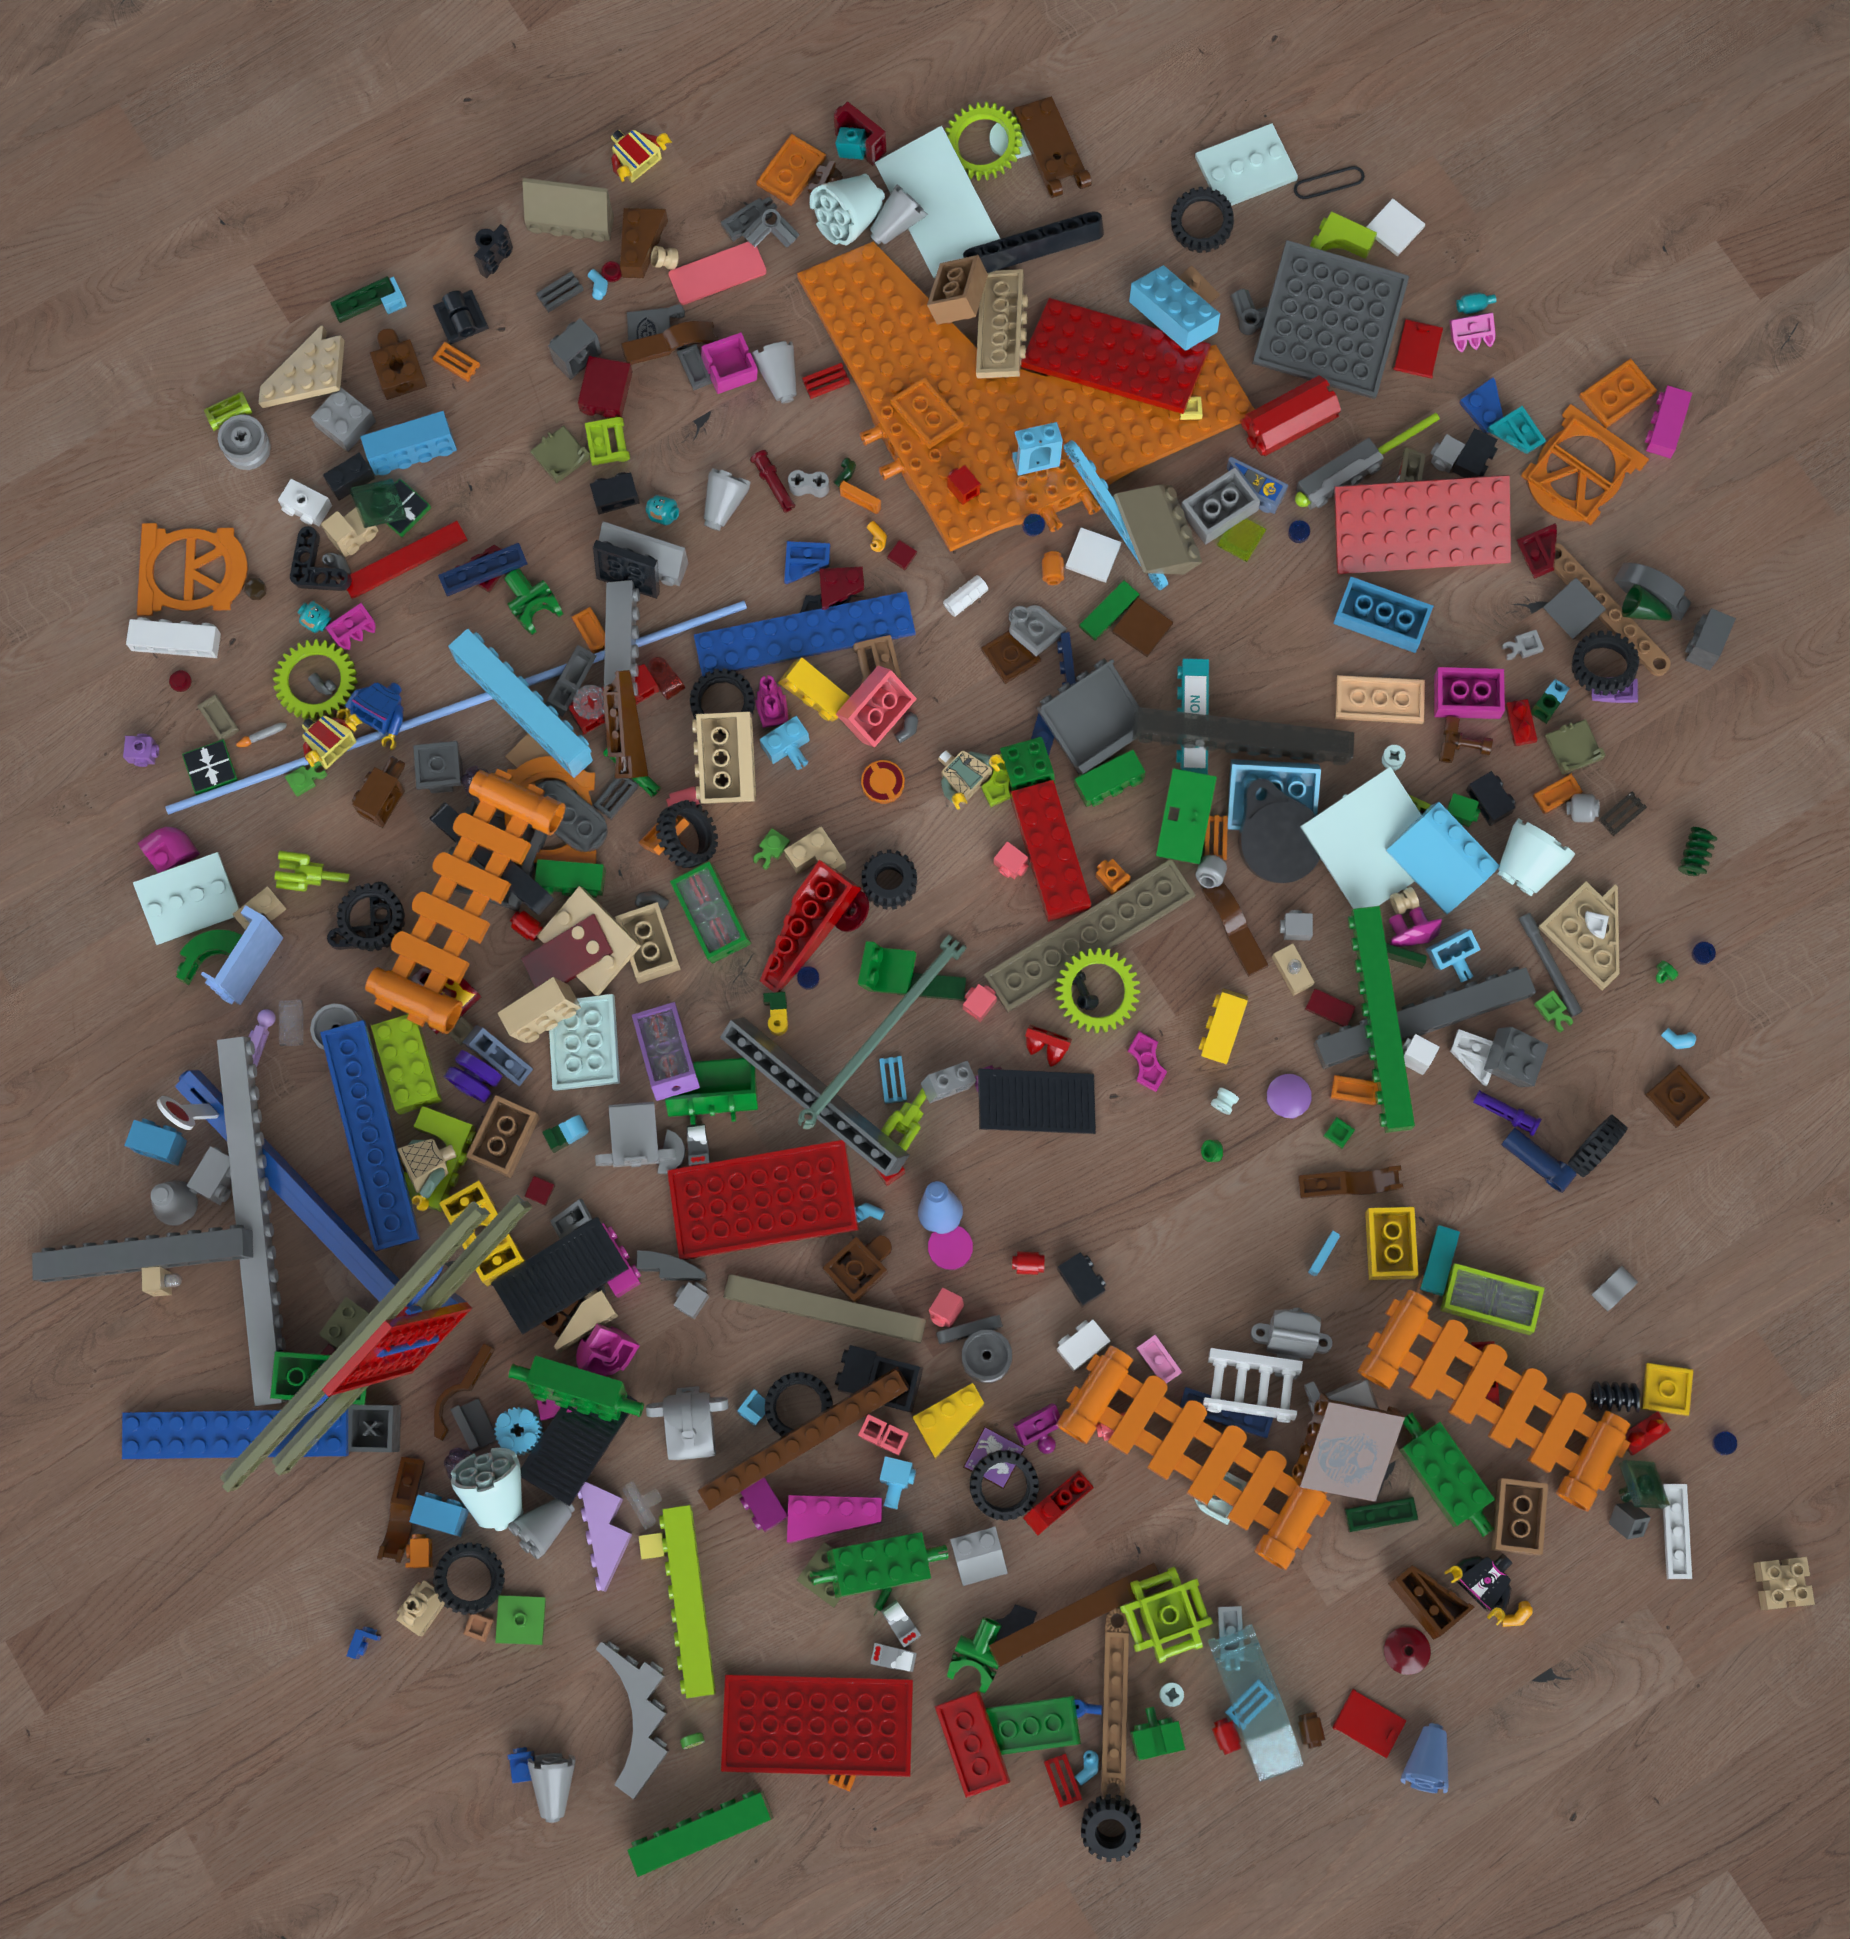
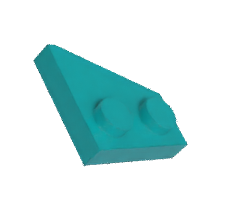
[1487,406,1546,454]

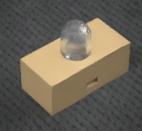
[1272,944,1315,996]
[142,1267,182,1297]

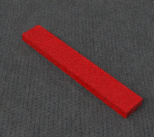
[341,521,468,599]

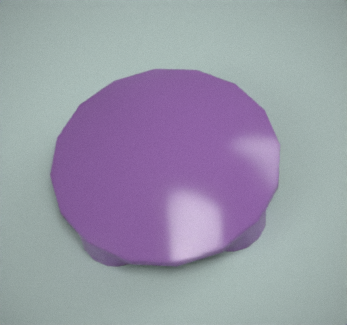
[1267,1074,1311,1119]

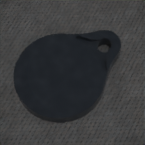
[1238,779,1320,883]

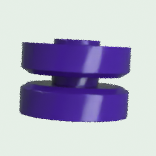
[443,1050,502,1103]

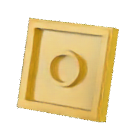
[1641,1363,1693,1416]

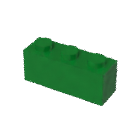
[1074,750,1146,807]
[535,859,606,898]

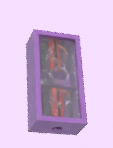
[632,1002,700,1101]

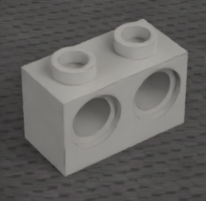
[921,1061,976,1103]

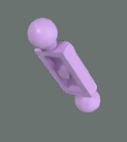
[249,1009,276,1067]

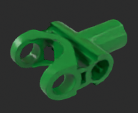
[504,569,564,635]
[947,1617,1002,1694]

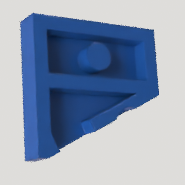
[1460,378,1503,434]
[784,541,830,584]

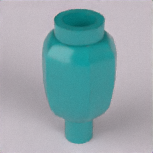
[1456,292,1496,314]

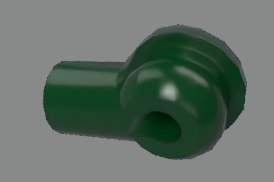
[834,458,856,488]

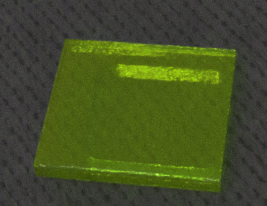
[1217,518,1267,562]

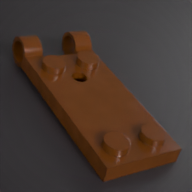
[1013,96,1092,198]

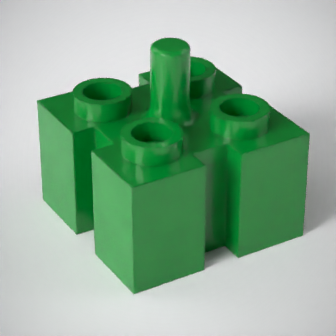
[1130,1707,1186,1761]

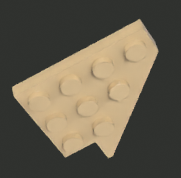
[259,326,344,408]
[1538,881,1620,991]

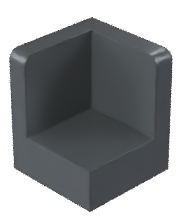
[1609,1502,1651,1540]

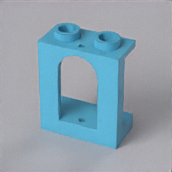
[1012,422,1063,476]

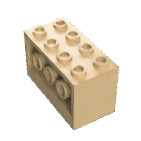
[692,712,756,804]

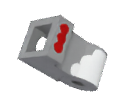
[881,1600,921,1648]
[870,1643,917,1672]

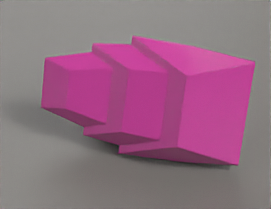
[755,675,789,728]
[1389,907,1442,947]

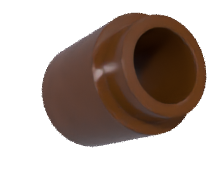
[1297,1712,1326,1749]

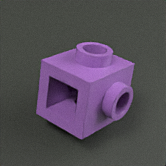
[123,734,159,767]

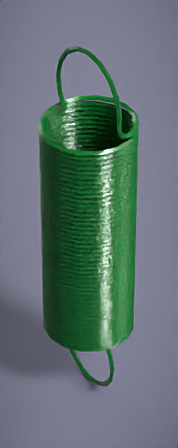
[874,1588,893,1615]

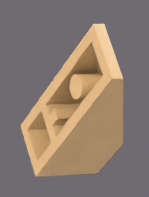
[554,1290,618,1353]

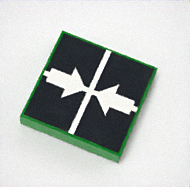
[370,478,431,538]
[182,739,238,795]

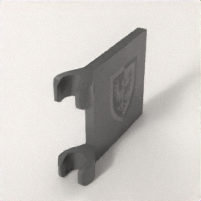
[627,304,687,350]

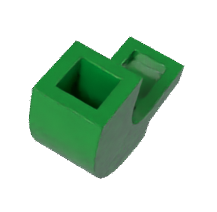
[176,929,242,985]

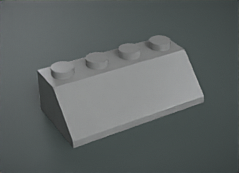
[599,521,689,586]

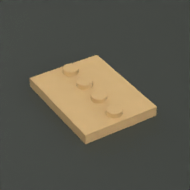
[537,886,641,996]

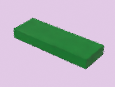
[1079,580,1140,641]

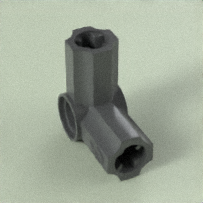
[742,208,800,248]
[1230,289,1267,335]

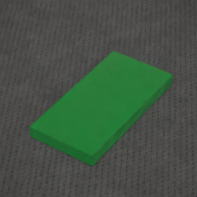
[986,1696,1081,1755]

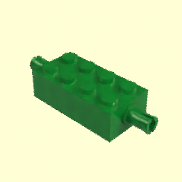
[508,1355,644,1421]
[1399,1412,1495,1537]
[810,1532,949,1598]

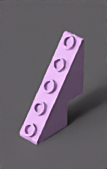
[578,1482,632,1592]

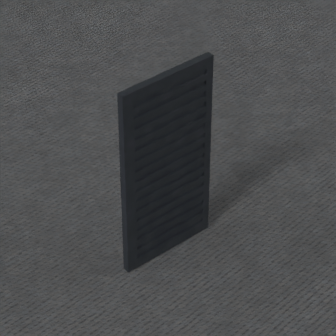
[978,1068,1096,1134]
[491,1217,629,1335]
[521,1395,638,1506]

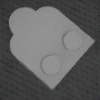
[1009,605,1067,656]

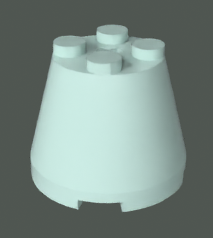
[810,174,885,246]
[1498,818,1575,896]
[451,1448,524,1531]

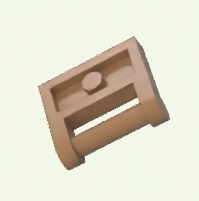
[853,635,901,683]

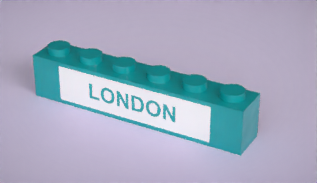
[1176,659,1209,775]

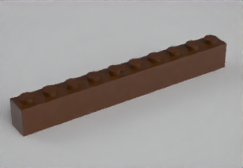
[697,1366,910,1511]

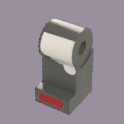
[687,1124,711,1166]

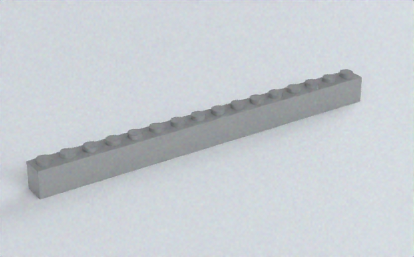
[217,1037,289,1406]

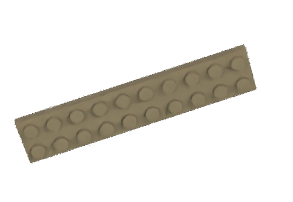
[984,859,1195,1013]

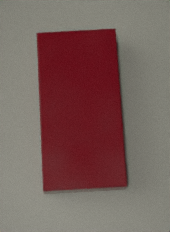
[1305,988,1355,1027]

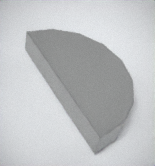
[657,1129,685,1174]

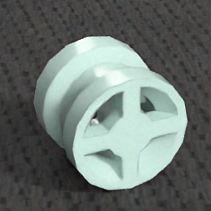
[1381,745,1406,771]
[1211,1088,1239,1115]
[1160,1683,1184,1707]

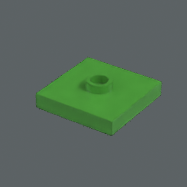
[495,1595,546,1645]

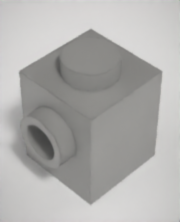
[1430,434,1465,473]
[1280,910,1313,941]
[674,1282,709,1320]

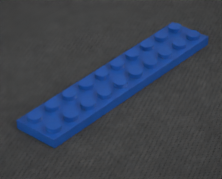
[694,591,916,677]
[320,1020,420,1251]
[122,1409,349,1459]

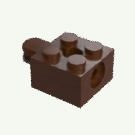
[370,328,427,400]
[352,756,405,828]
[823,1235,892,1303]

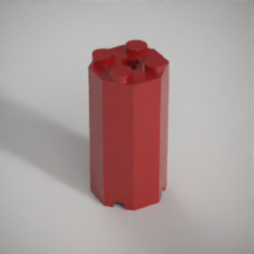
[1240,375,1341,456]

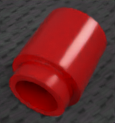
[510,910,544,942]
[1012,1251,1045,1275]
[1211,1717,1242,1755]

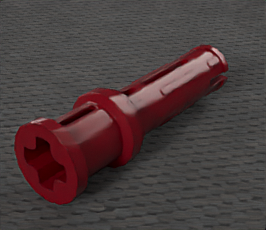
[750,450,796,513]

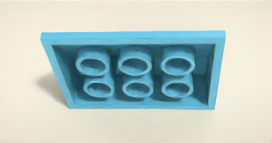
[1227,759,1321,830]
[1386,802,1500,915]

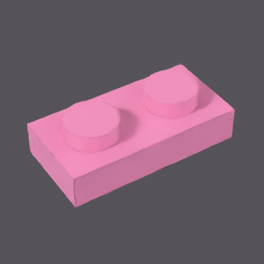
[1136,1335,1182,1384]

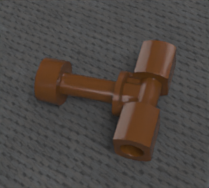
[1439,716,1493,763]

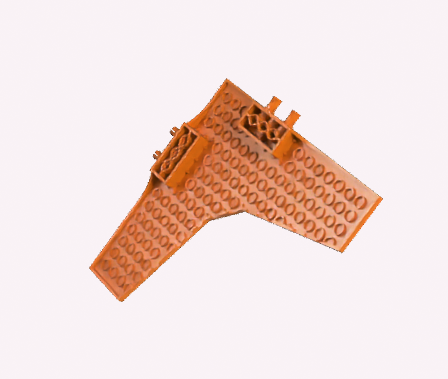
[797,242,1255,552]

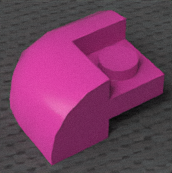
[137,827,200,873]
[576,1324,640,1377]

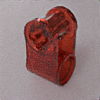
[648,657,686,701]

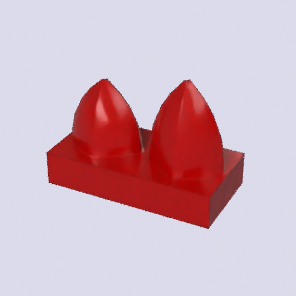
[1505,699,1537,746]
[1025,1024,1072,1067]
[1625,1411,1671,1456]

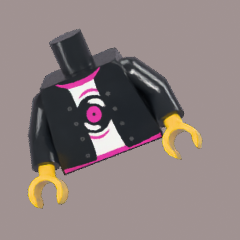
[1445,1554,1513,1625]

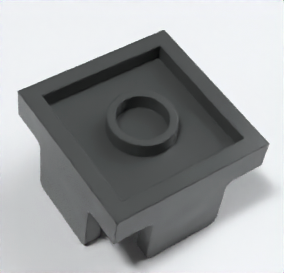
[413,741,463,793]

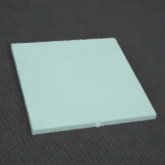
[1300,767,1421,909]

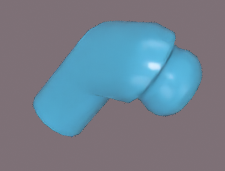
[588,269,608,300]
[856,1203,885,1222]
[1074,1750,1099,1786]

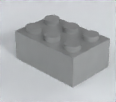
[1181,468,1260,545]

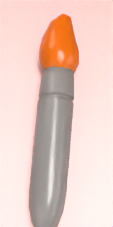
[236,722,287,748]

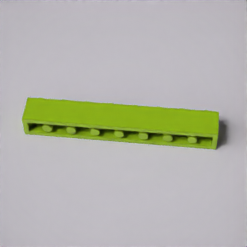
[659,1505,716,1698]

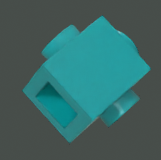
[835,127,868,160]

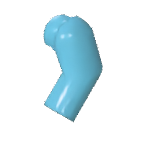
[1661,1027,1696,1049]

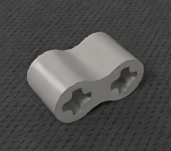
[788,470,830,498]
[1591,1266,1638,1312]

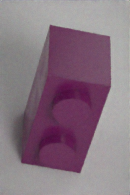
[739,1477,788,1532]

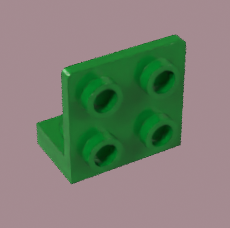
[1000,737,1055,791]
[858,941,916,995]

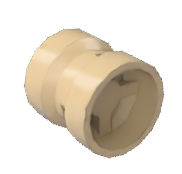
[651,246,678,270]
[1390,887,1419,914]

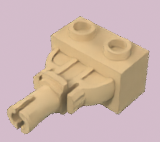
[396,1580,445,1636]

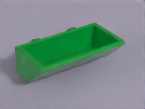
[665,1058,758,1125]

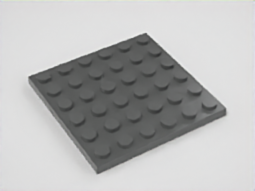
[1252,240,1409,399]

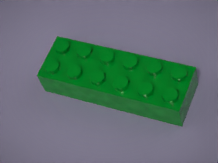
[627,1789,774,1877]

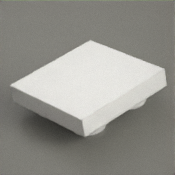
[1366,199,1425,257]
[1065,528,1121,583]

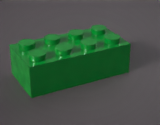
[270,1351,366,1405]

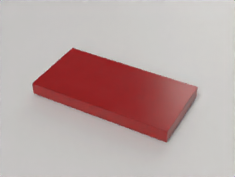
[935,1691,1011,1798]

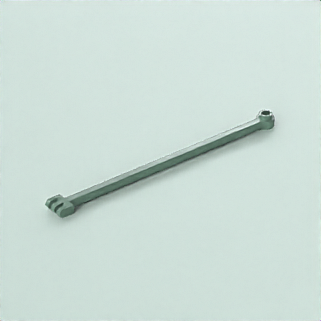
[798,935,967,1129]

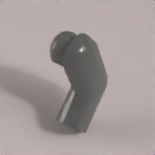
[308,673,336,695]
[894,712,918,743]
[635,891,669,910]

